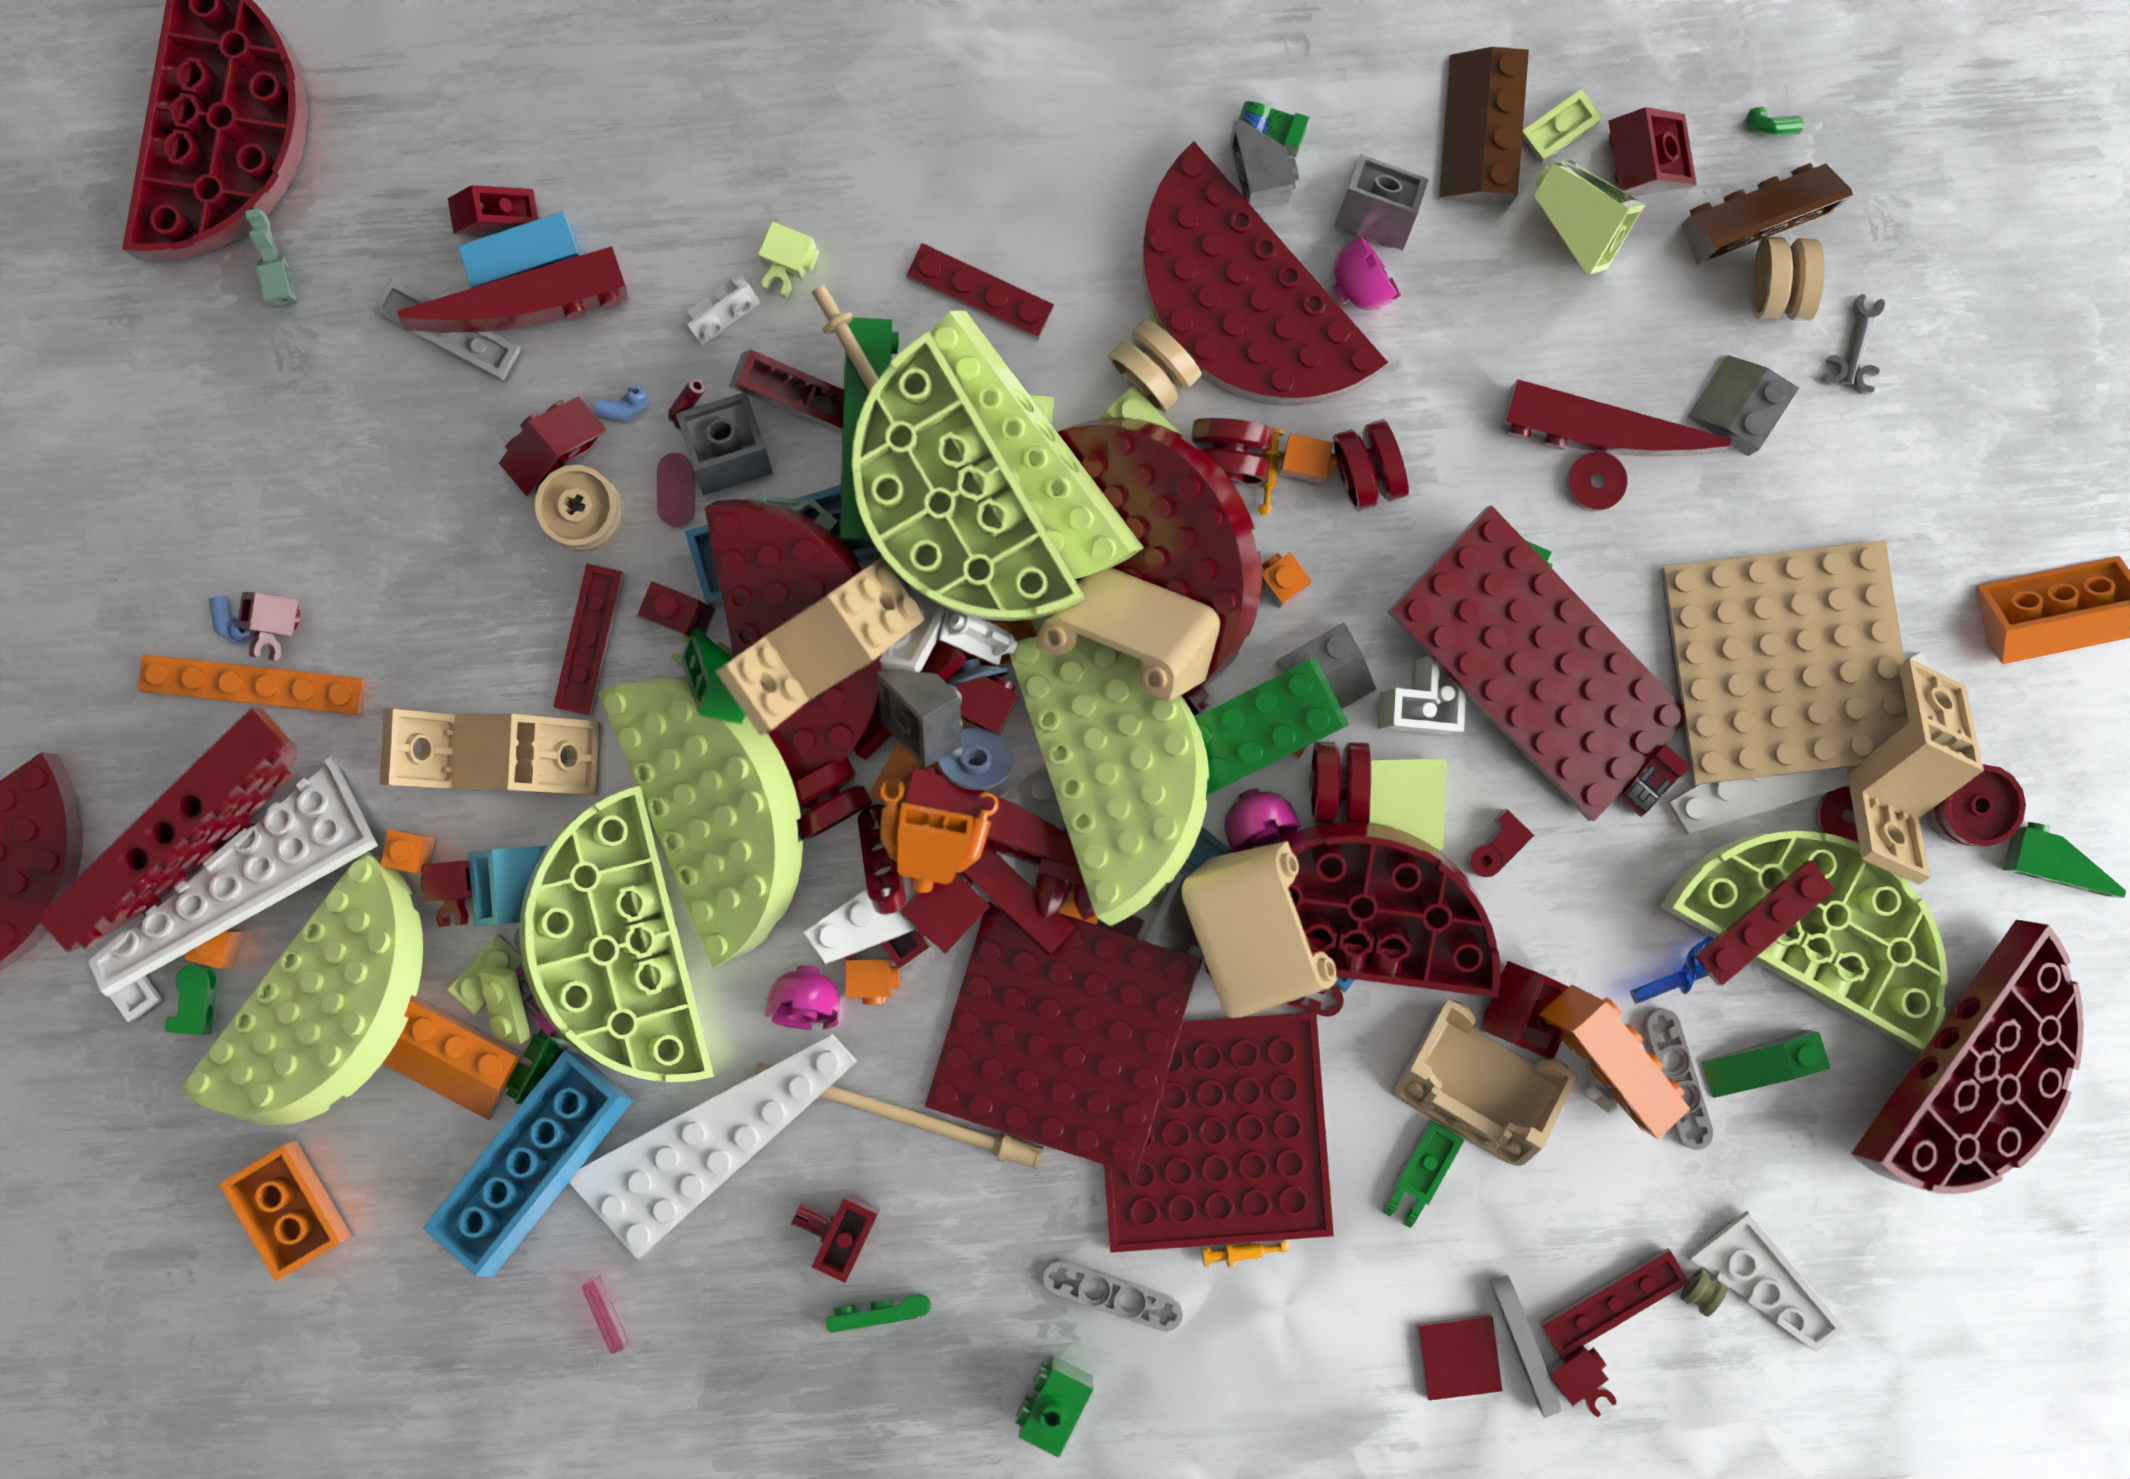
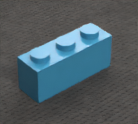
[458,211,581,288]

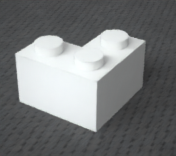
[1378,656,1466,736]

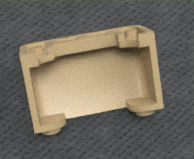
[1035,568,1220,702]
[1182,841,1337,1018]
[1393,998,1578,1166]

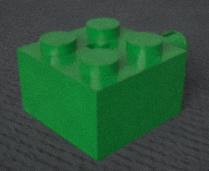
[1015,1355,1094,1458]

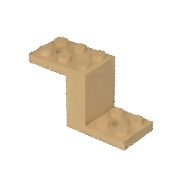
[716,556,925,736]
[1847,658,1984,885]
[380,709,599,795]

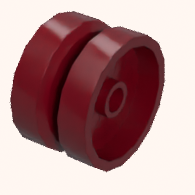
[1191,418,1274,485]
[1333,419,1409,512]
[1309,741,1371,823]
[793,757,873,842]
[1928,764,2026,847]

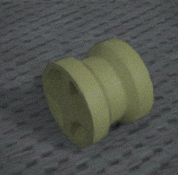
[1680,1269,1728,1317]

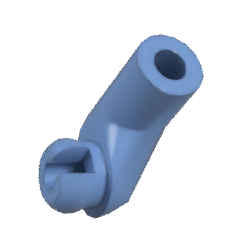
[594,385,648,421]
[209,596,251,644]

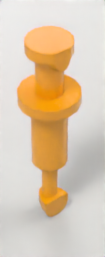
[1259,427,1284,515]
[1201,1242,1289,1267]

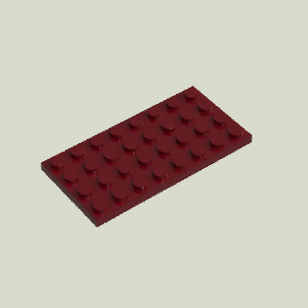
[1387,505,1684,821]

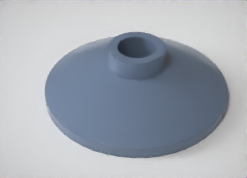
[946,658,1010,686]
[938,728,1014,790]

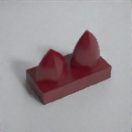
[1035,858,1095,920]

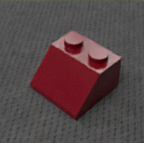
[1608,107,1697,195]
[954,675,1019,735]
[1479,961,1569,1059]

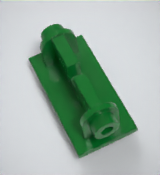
[506,1028,570,1105]

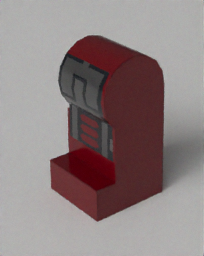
[1618,744,1691,817]
[1466,809,1535,878]

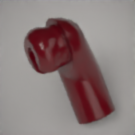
[668,378,706,430]

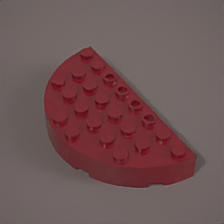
[122,0,308,261]
[1142,141,1388,406]
[1057,417,1262,695]
[704,499,883,784]
[36,707,297,952]
[0,752,83,970]
[1200,822,1501,998]
[1851,919,2084,1194]

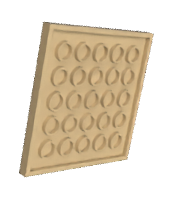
[1662,540,1910,785]

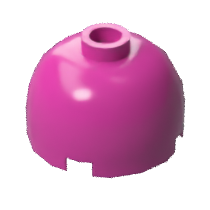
[1332,235,1401,311]
[1224,788,1301,853]
[764,965,841,1030]

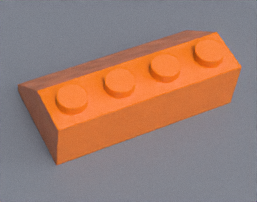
[1976,556,2130,664]
[382,996,524,1120]

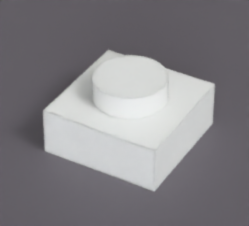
[109,975,163,1022]

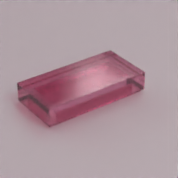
[581,1275,630,1355]

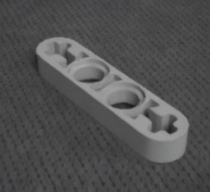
[1643,1008,1713,1150]
[1043,1259,1183,1331]
[1490,1274,1562,1418]

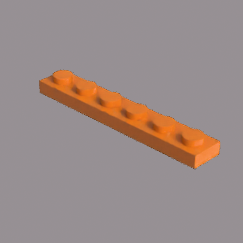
[137,654,366,716]

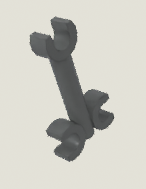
[1821,294,1885,395]

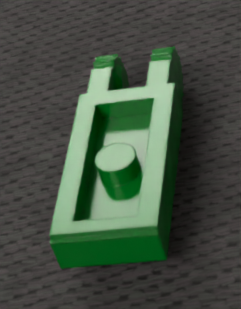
[1383,1120,1465,1228]
[825,1294,932,1333]

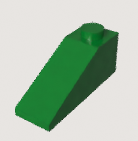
[681,628,746,724]
[2003,822,2126,898]
[1702,1030,1830,1098]

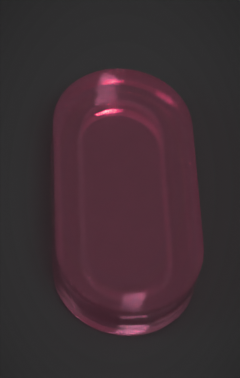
[657,453,695,527]

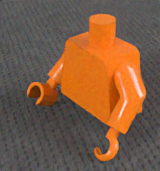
[880,780,999,893]

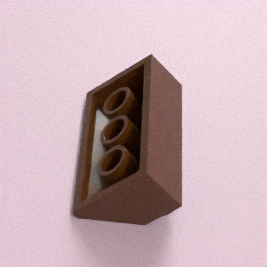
[1438,46,1529,206]
[1681,163,1853,265]

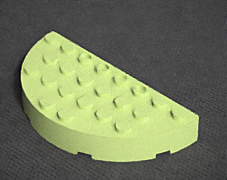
[930,311,1144,579]
[852,331,1085,621]
[1009,634,1209,926]
[598,676,803,967]
[519,785,714,1082]
[1659,831,1948,1053]
[180,851,423,1126]

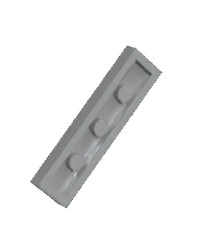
[372,278,521,381]

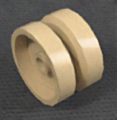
[1751,237,1824,321]
[1108,318,1202,413]
[534,465,624,552]

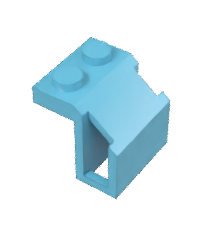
[468,845,548,927]

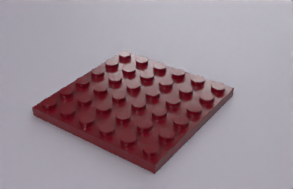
[924,902,1203,1175]
[1104,1012,1334,1253]

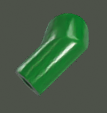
[1747,107,1804,136]

